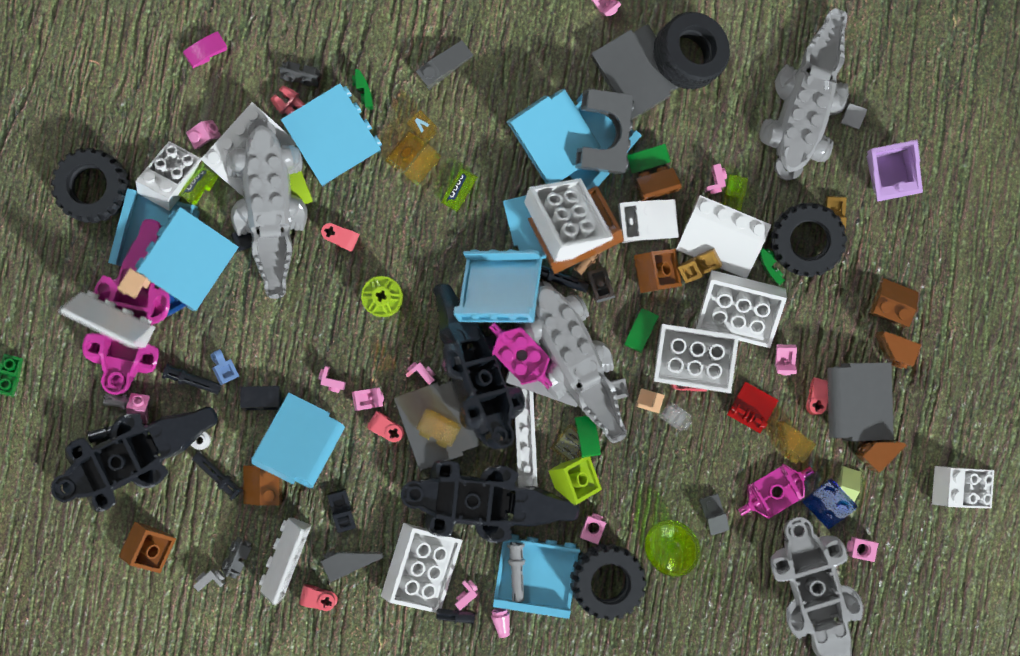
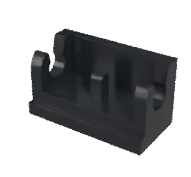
[240,386,281,411]

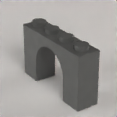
[575,89,635,174]

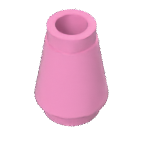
[491,608,510,638]

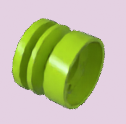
[361,276,404,318]

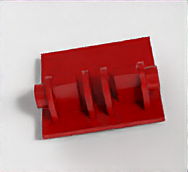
[727,381,779,433]

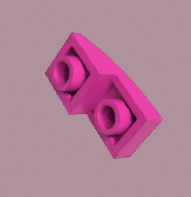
[183,31,227,68]

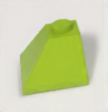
[548,456,602,505]

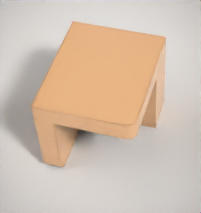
[118,269,150,298]
[636,389,665,413]

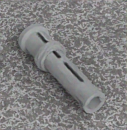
[507,542,525,602]

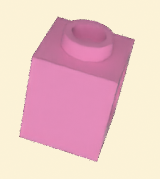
[579,513,606,544]
[846,537,878,562]

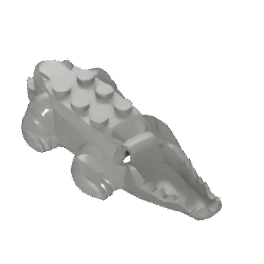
[759,8,849,181]
[226,119,307,299]
[519,281,627,443]
[770,517,863,656]

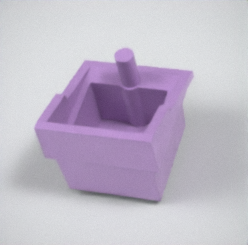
[866,140,923,202]

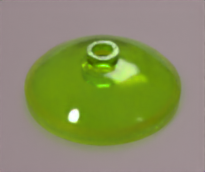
[645,520,700,577]

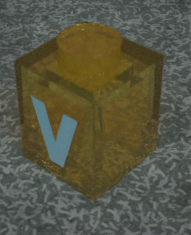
[407,110,437,142]

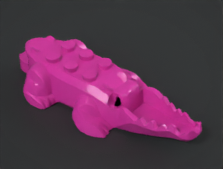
[82,219,170,395]

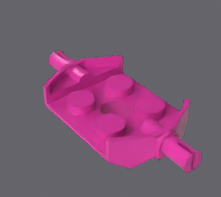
[489,322,553,390]
[738,464,814,519]

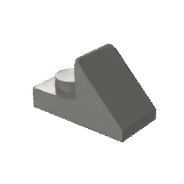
[587,267,616,303]
[699,493,729,536]

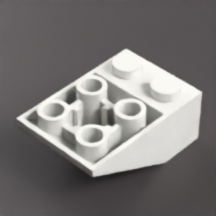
[136,141,201,211]
[618,199,679,243]
[932,466,994,509]

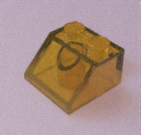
[385,131,442,186]
[417,408,462,448]
[776,421,817,464]

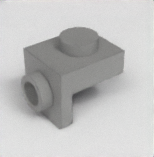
[194,568,226,592]

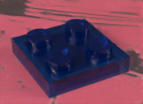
[802,478,858,530]

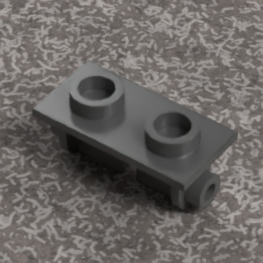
[280,61,321,87]
[222,536,252,579]

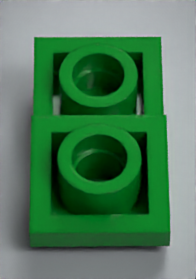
[352,69,374,110]
[627,144,671,174]
[758,248,785,286]
[624,308,659,353]
[0,354,23,398]
[574,416,601,458]

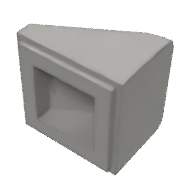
[841,103,867,129]
[610,378,629,399]

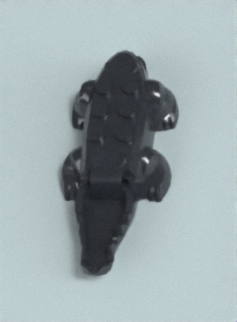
[432,283,525,450]
[51,406,218,512]
[401,460,580,543]

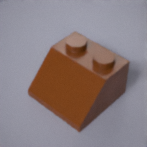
[635,166,682,201]
[634,249,682,293]
[868,278,919,328]
[875,331,921,369]
[855,441,907,473]
[243,465,282,505]
[118,522,176,573]

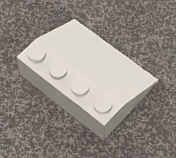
[201,102,296,196]
[524,178,613,262]
[676,195,771,279]
[696,270,787,348]
[60,291,155,348]
[654,324,739,393]
[259,517,312,605]
[381,523,463,613]

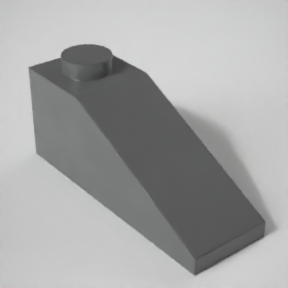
[416,40,474,90]
[321,550,384,582]

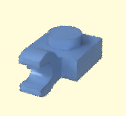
[210,349,239,385]

